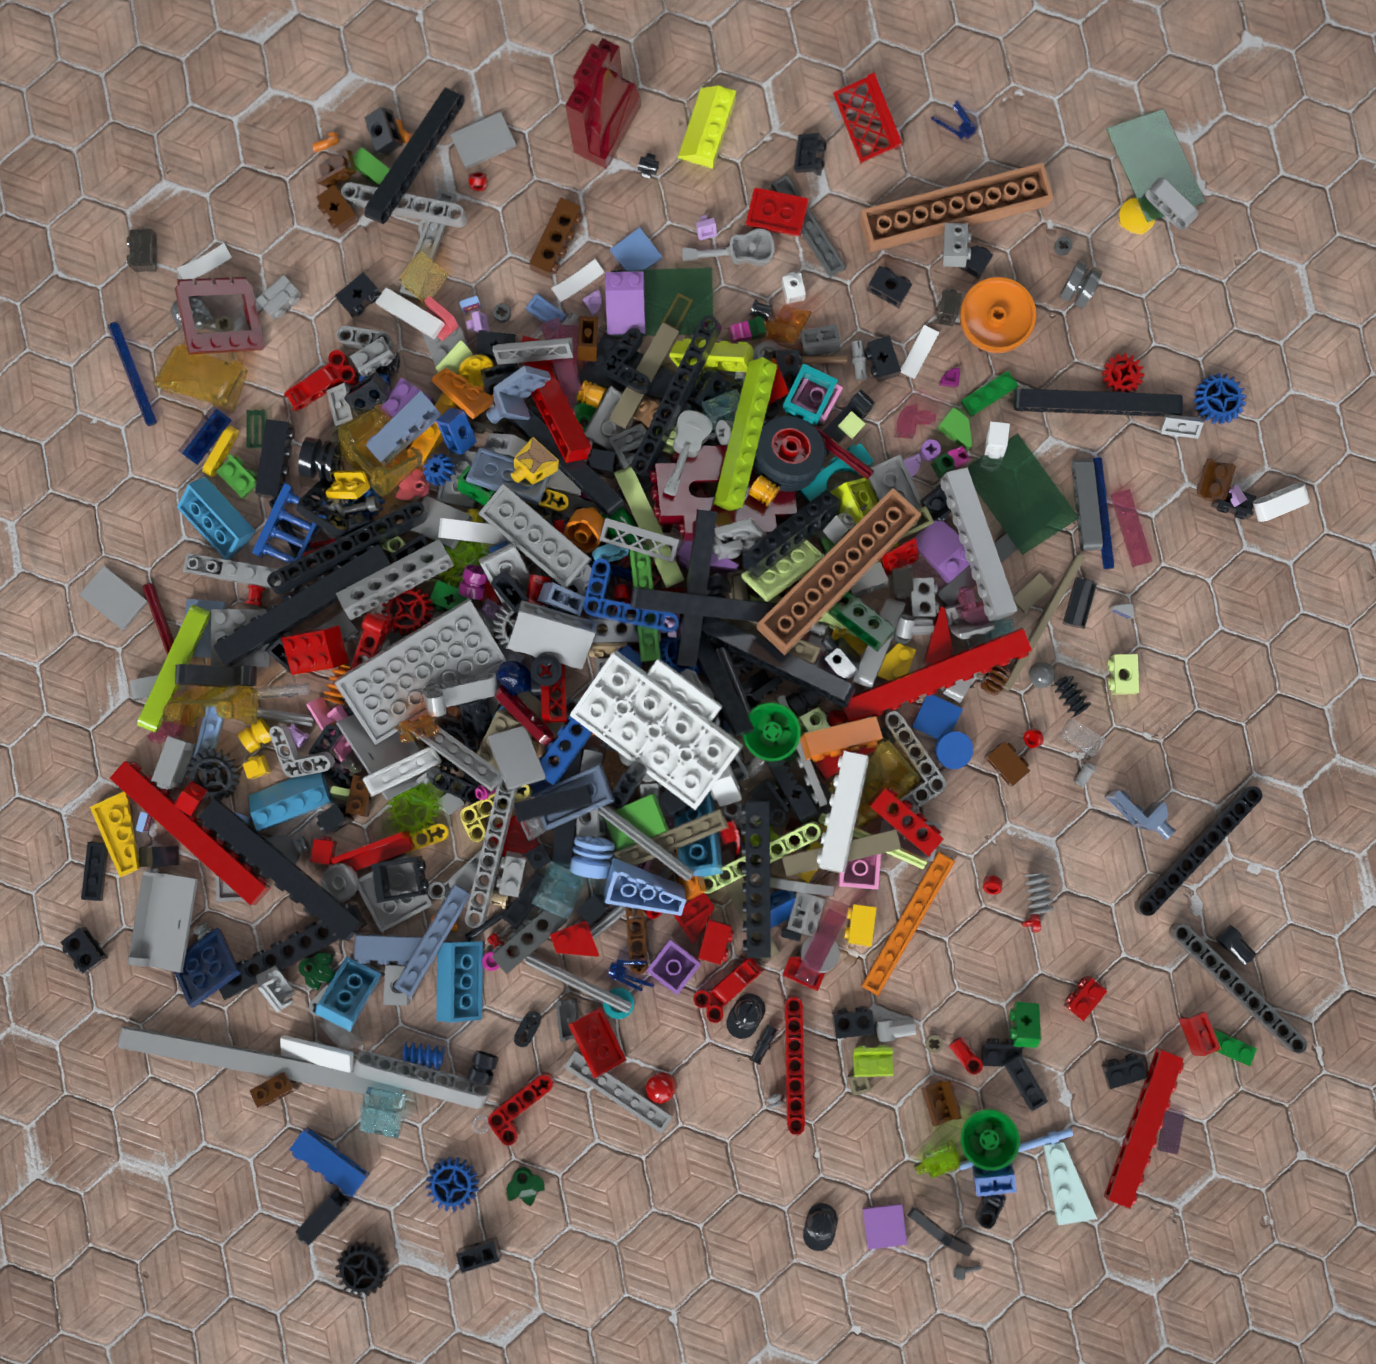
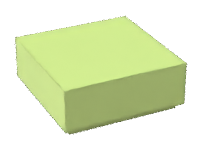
[838,411,865,439]
[330,786,350,801]

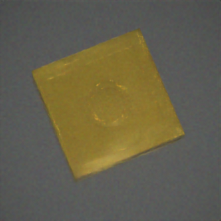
[398,250,449,303]

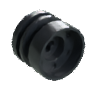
[298,437,342,482]

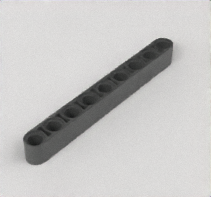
[1169,923,1307,1054]

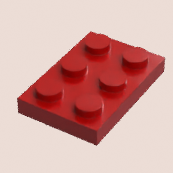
[745,187,809,237]
[568,1007,627,1078]

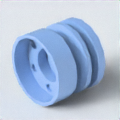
[570,836,615,879]

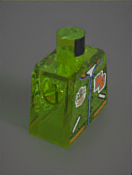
[914,1140,960,1178]

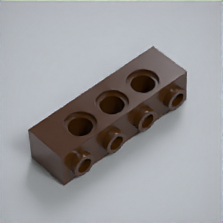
[529,197,583,279]

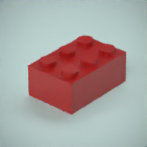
[282,625,349,675]

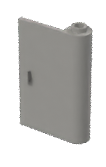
[336,714,430,800]
[127,867,198,973]

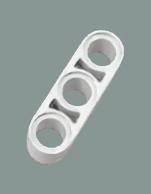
[1253,483,1310,522]

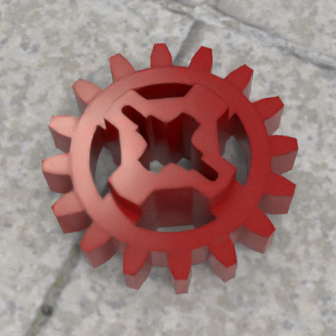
[1101,353,1145,393]

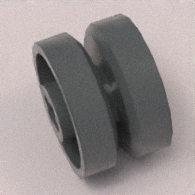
[1059,260,1103,309]

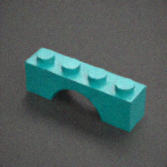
[798,443,874,504]

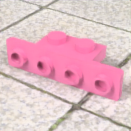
[307,697,361,769]

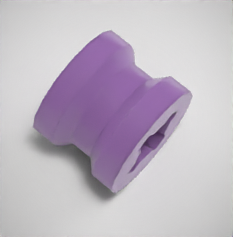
[920,439,941,461]

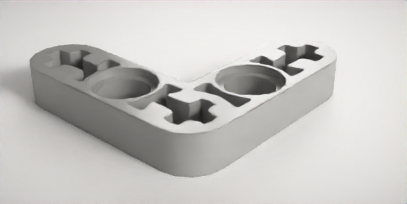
[269,723,335,778]
[770,877,835,896]

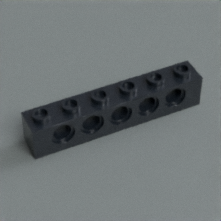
[743,489,840,578]

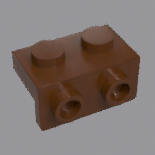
[921,1080,962,1126]

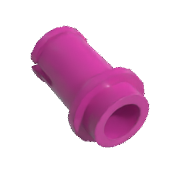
[475,785,497,800]

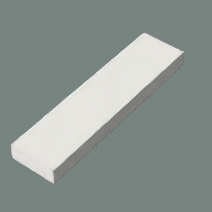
[375,288,445,339]
[438,518,509,544]
[363,747,442,796]
[280,1035,353,1073]

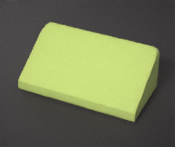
[436,341,473,374]

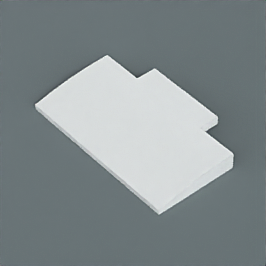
[570,651,743,810]

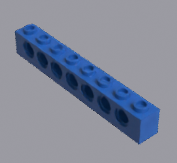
[539,645,645,786]

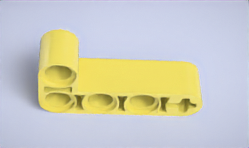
[460,784,533,842]

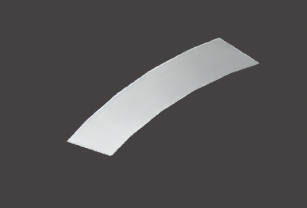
[177,243,232,279]
[551,259,604,302]
[901,325,939,379]

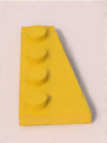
[90,791,140,877]

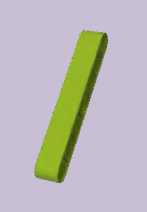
[137,604,211,733]

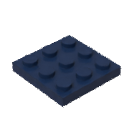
[174,928,241,1008]

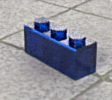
[178,406,232,465]

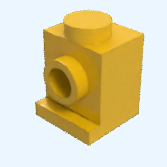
[243,755,272,779]

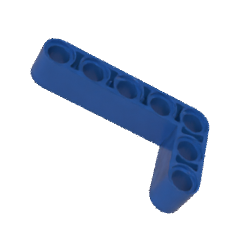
[584,559,679,632]

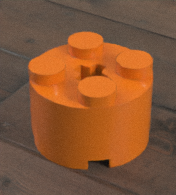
[563,507,605,553]

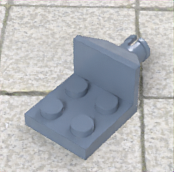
[486,366,551,424]
[1104,790,1176,840]

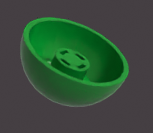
[743,703,801,761]
[960,1109,1020,1170]

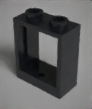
[371,856,429,903]
[295,1188,351,1246]

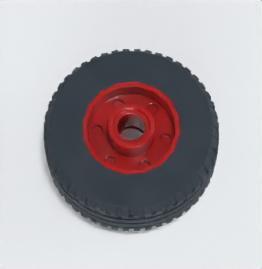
[752,416,826,492]

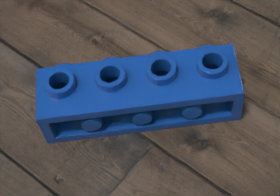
[289,1127,370,1197]

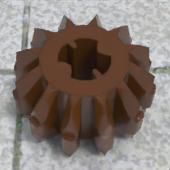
[981,664,1010,696]

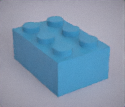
[315,956,381,1031]

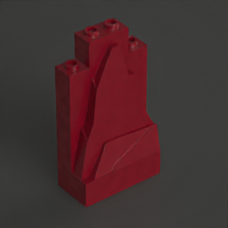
[565,38,641,169]

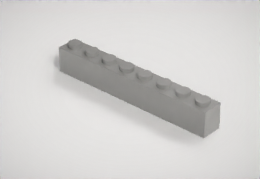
[940,468,1018,621]

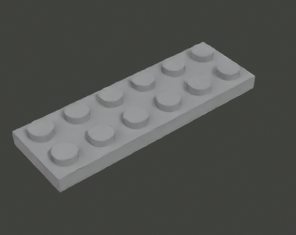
[479,484,591,589]

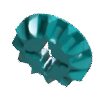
[603,987,634,1019]

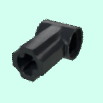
[1216,925,1256,965]

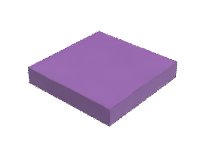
[862,1203,907,1250]

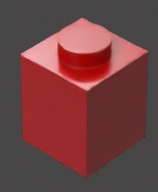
[174,781,208,816]
[310,835,337,865]

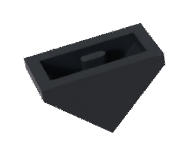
[490,571,530,613]
[265,636,291,673]
[139,846,179,867]

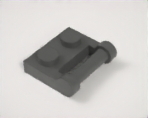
[608,423,654,469]

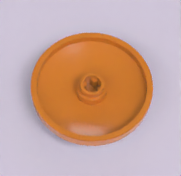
[960,277,1036,353]

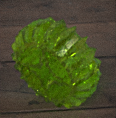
[438,540,486,588]
[386,784,439,835]

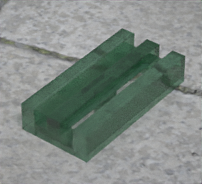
[246,410,267,449]

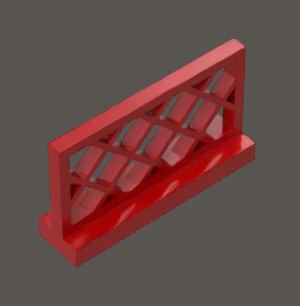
[833,72,902,164]

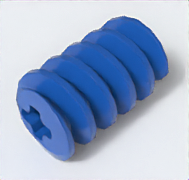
[402,1041,445,1071]

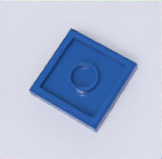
[911,695,963,740]

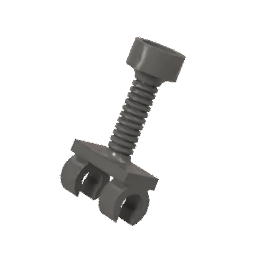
[325,496,380,521]

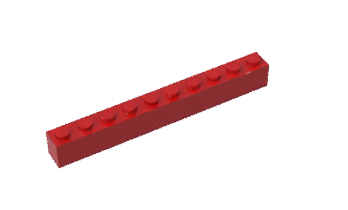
[843,628,1032,723]
[109,761,271,905]

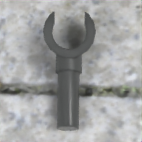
[954,1265,982,1280]

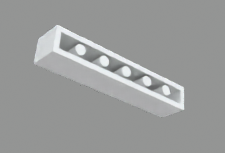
[817,751,869,874]

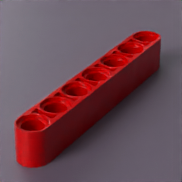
[784,996,805,1135]

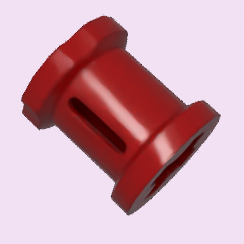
[245,584,265,607]

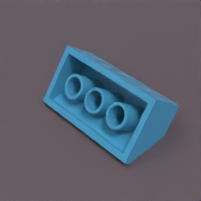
[177,477,255,560]
[249,772,335,831]
[674,793,723,877]
[436,941,483,1023]

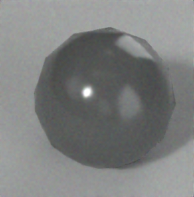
[1028,662,1055,688]

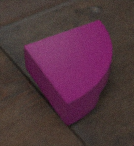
[939,368,960,388]

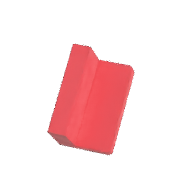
[424,296,459,341]

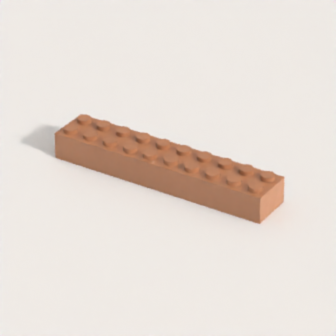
[859,163,1053,253]
[757,488,921,655]

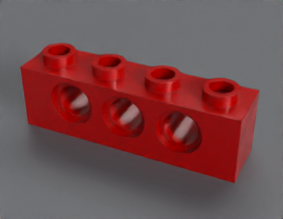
[867,786,944,857]

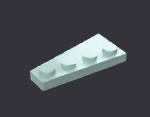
[1043,1141,1097,1225]

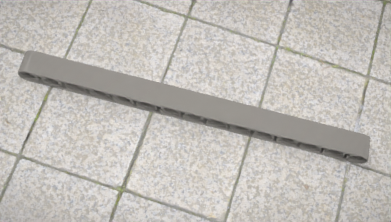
[117,1026,404,1100]

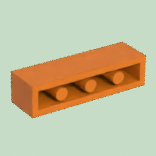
[800,716,883,762]

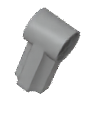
[895,614,934,639]
[875,1017,916,1042]

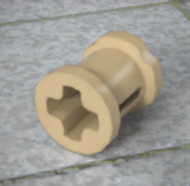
[490,890,509,909]

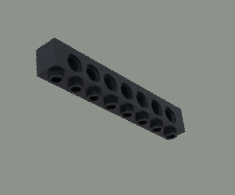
[741,799,771,958]
[219,903,367,1000]

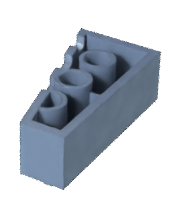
[366,391,441,466]

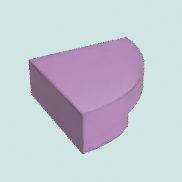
[583,289,602,316]
[903,453,921,478]
[1229,483,1247,507]

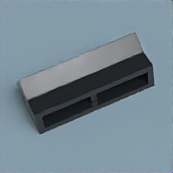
[1063,577,1097,629]

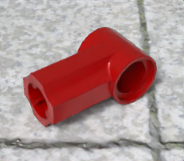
[948,1036,983,1075]

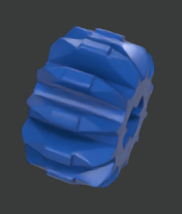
[422,453,456,486]

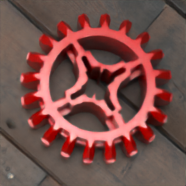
[381,586,434,636]

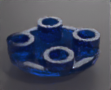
[496,661,531,696]

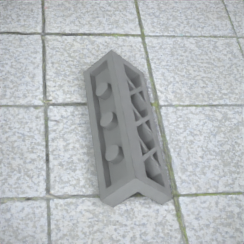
[493,338,573,365]
[599,518,682,562]

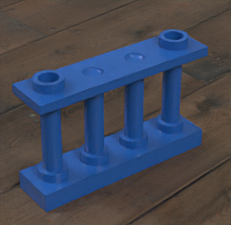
[252,483,327,572]

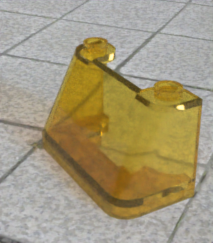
[153,344,248,413]
[338,408,423,497]
[163,686,258,727]
[828,740,920,829]

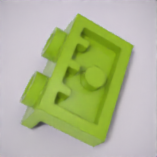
[852,1045,894,1077]

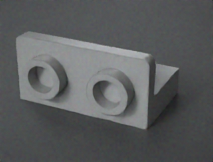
[350,337,395,377]
[327,383,364,427]

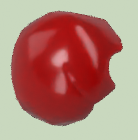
[645,1072,677,1104]

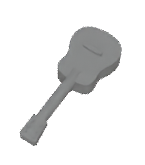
[682,229,774,267]
[664,410,712,496]

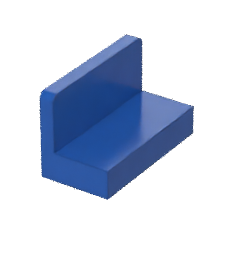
[759,889,796,928]

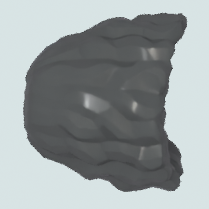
[170,296,216,330]

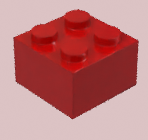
[698,919,734,965]

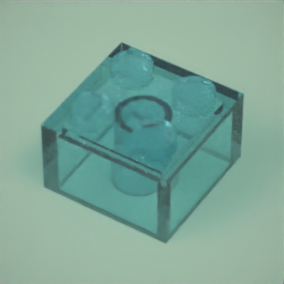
[532,862,586,919]
[360,1087,407,1138]

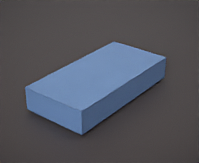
[525,293,567,331]

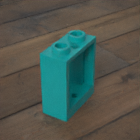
[783,363,838,425]

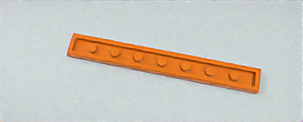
[861,851,955,996]

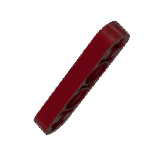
[494,685,554,745]

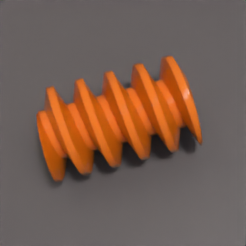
[322,665,350,705]

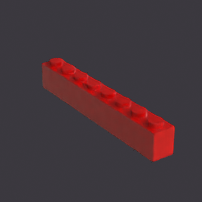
[1104,1048,1184,1209]

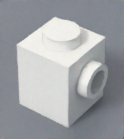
[782,272,806,304]

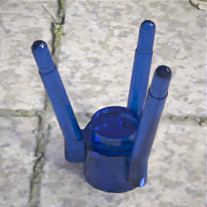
[931,100,978,140]
[608,959,655,991]

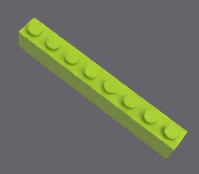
[714,357,777,511]

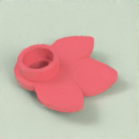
[395,468,430,501]

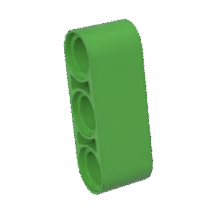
[353,147,390,187]

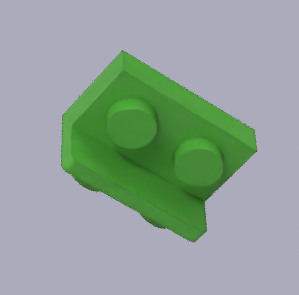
[216,454,257,499]

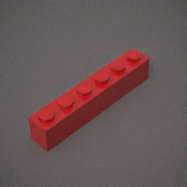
[523,360,591,463]

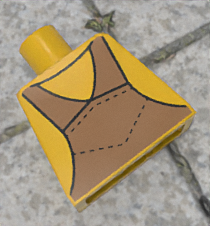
[511,437,559,484]

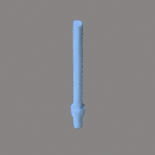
[959,1128,1073,1170]

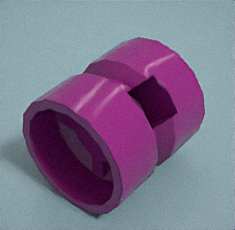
[458,565,488,599]

